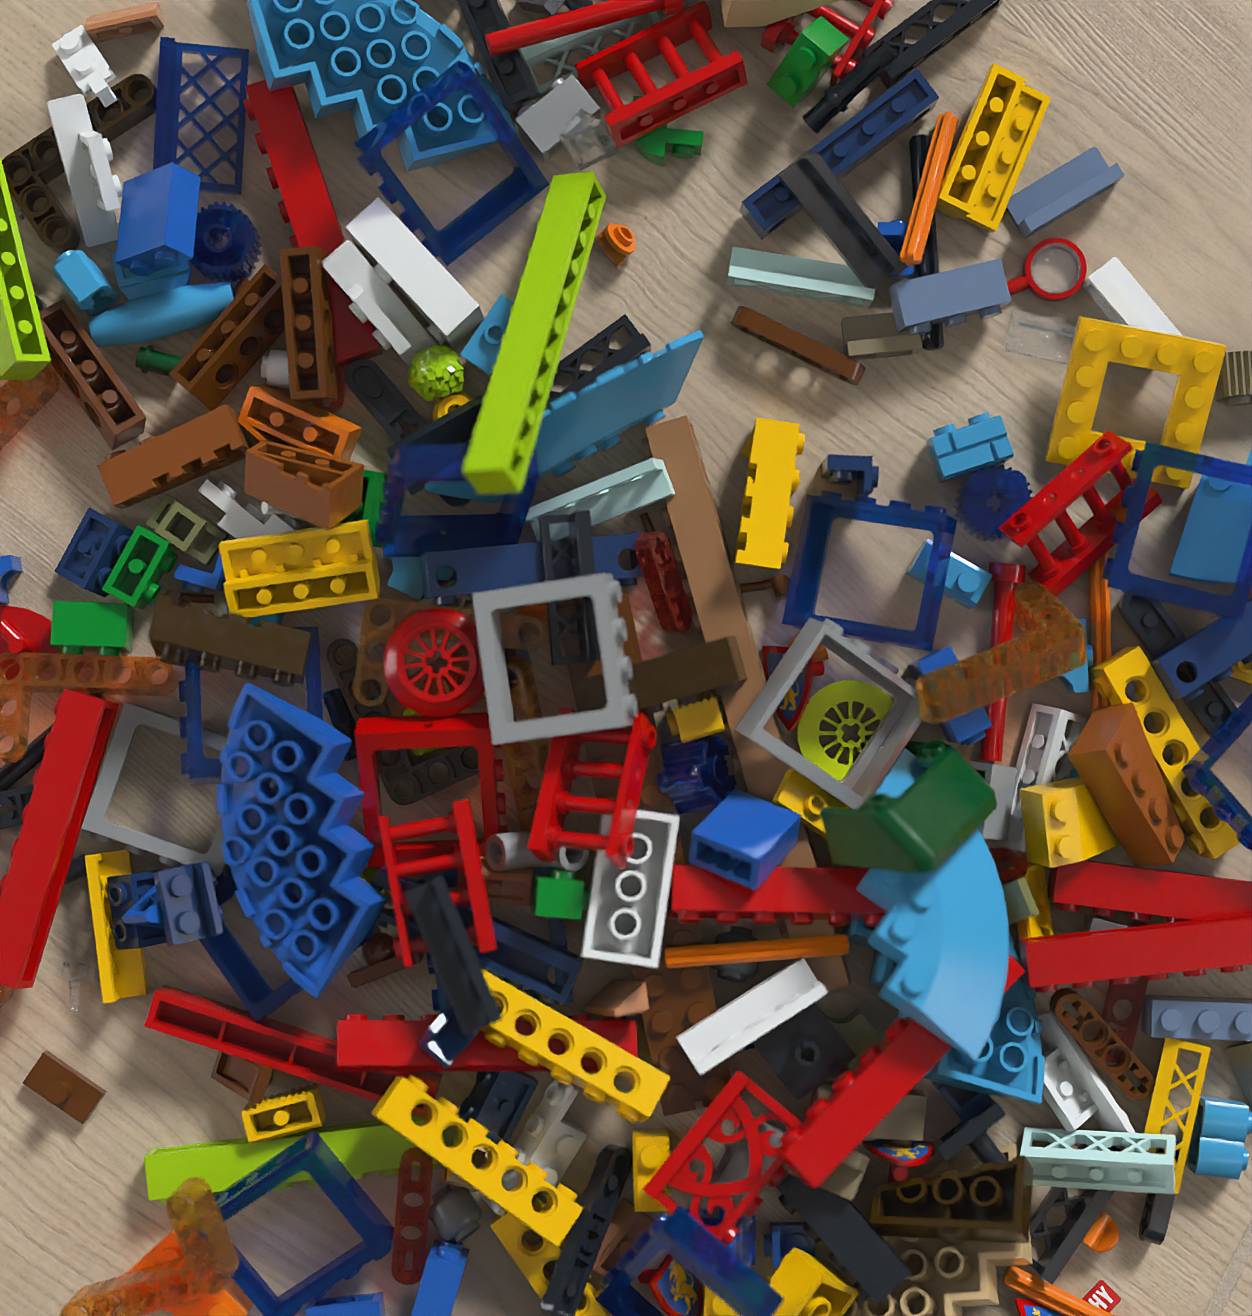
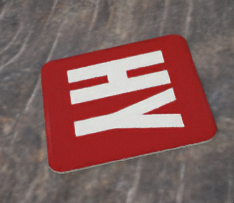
[1082,1280,1121,1313]

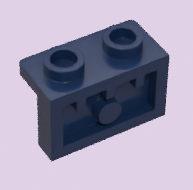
[821,454,879,501]
[54,508,134,597]
[153,861,224,946]
[107,869,167,950]
[459,1072,539,1144]

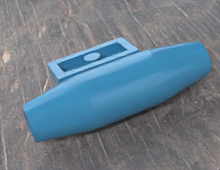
[88,253,236,347]

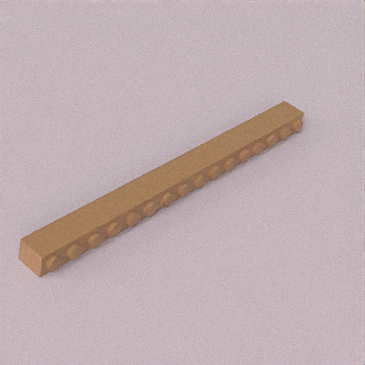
[642,415,852,991]

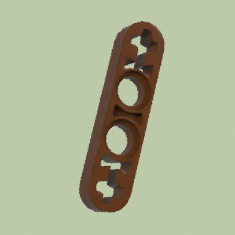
[730,306,866,385]
[1049,987,1155,1101]

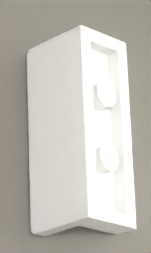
[1082,257,1183,336]

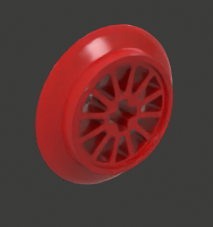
[383,608,485,717]

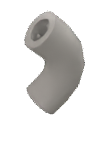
[485,831,589,872]

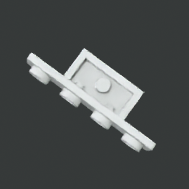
[46,94,123,247]
[322,240,438,367]
[1038,1010,1136,1133]
[483,1079,587,1216]

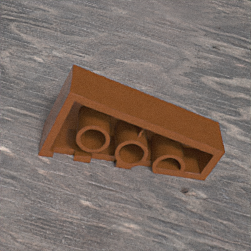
[97,404,253,509]
[1068,702,1186,867]

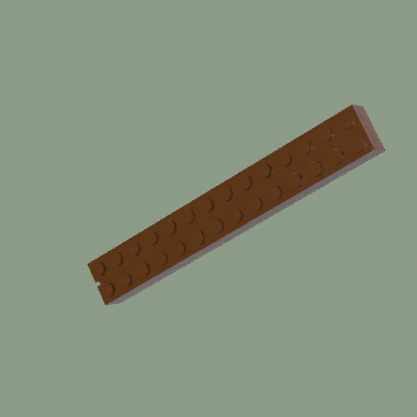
[556,592,731,1116]

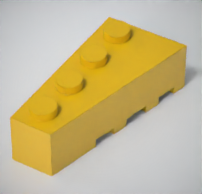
[733,417,805,571]

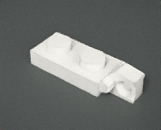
[51,24,118,108]

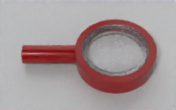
[1007,238,1087,302]

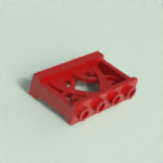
[643,1070,803,1250]

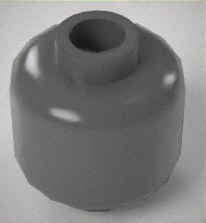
[711,926,759,983]
[428,1185,483,1243]

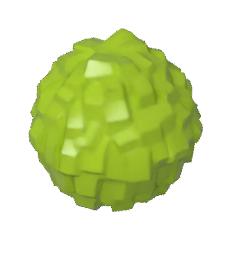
[407,344,464,401]

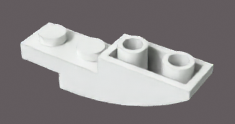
[198,479,304,539]

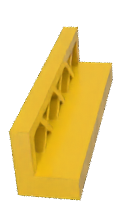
[85,849,149,1003]
[1144,1038,1211,1194]

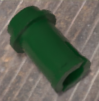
[135,345,183,377]

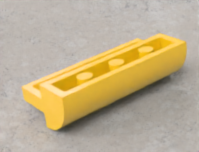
[936,63,1051,233]
[218,519,380,618]

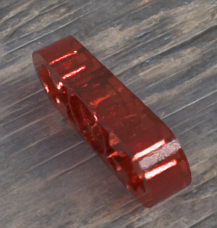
[636,531,692,633]

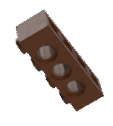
[279,246,338,402]
[169,264,285,411]
[39,299,147,451]

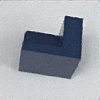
[418,1005,480,1070]
[932,1081,993,1124]

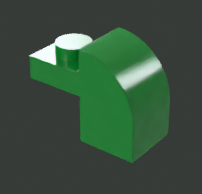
[633,96,703,166]

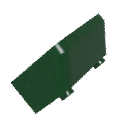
[820,740,997,873]

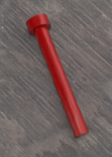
[485,0,684,57]
[980,562,1026,762]

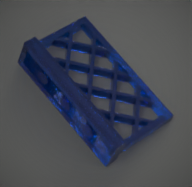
[153,37,249,195]

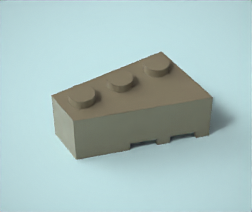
[811,1080,927,1145]

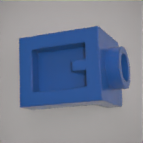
[763,1222,816,1267]

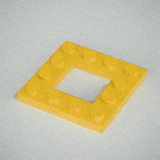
[1044,316,1227,489]

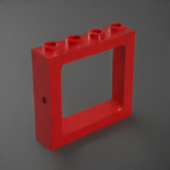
[355,712,508,867]

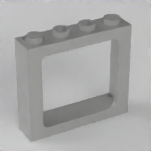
[472,573,638,745]
[735,618,934,810]
[81,702,230,876]

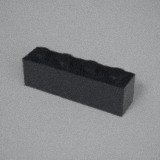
[777,1174,913,1304]

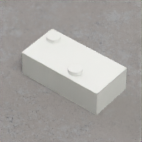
[345,197,484,348]
[580,810,680,968]

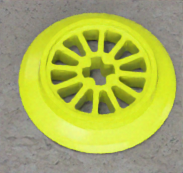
[797,680,896,781]

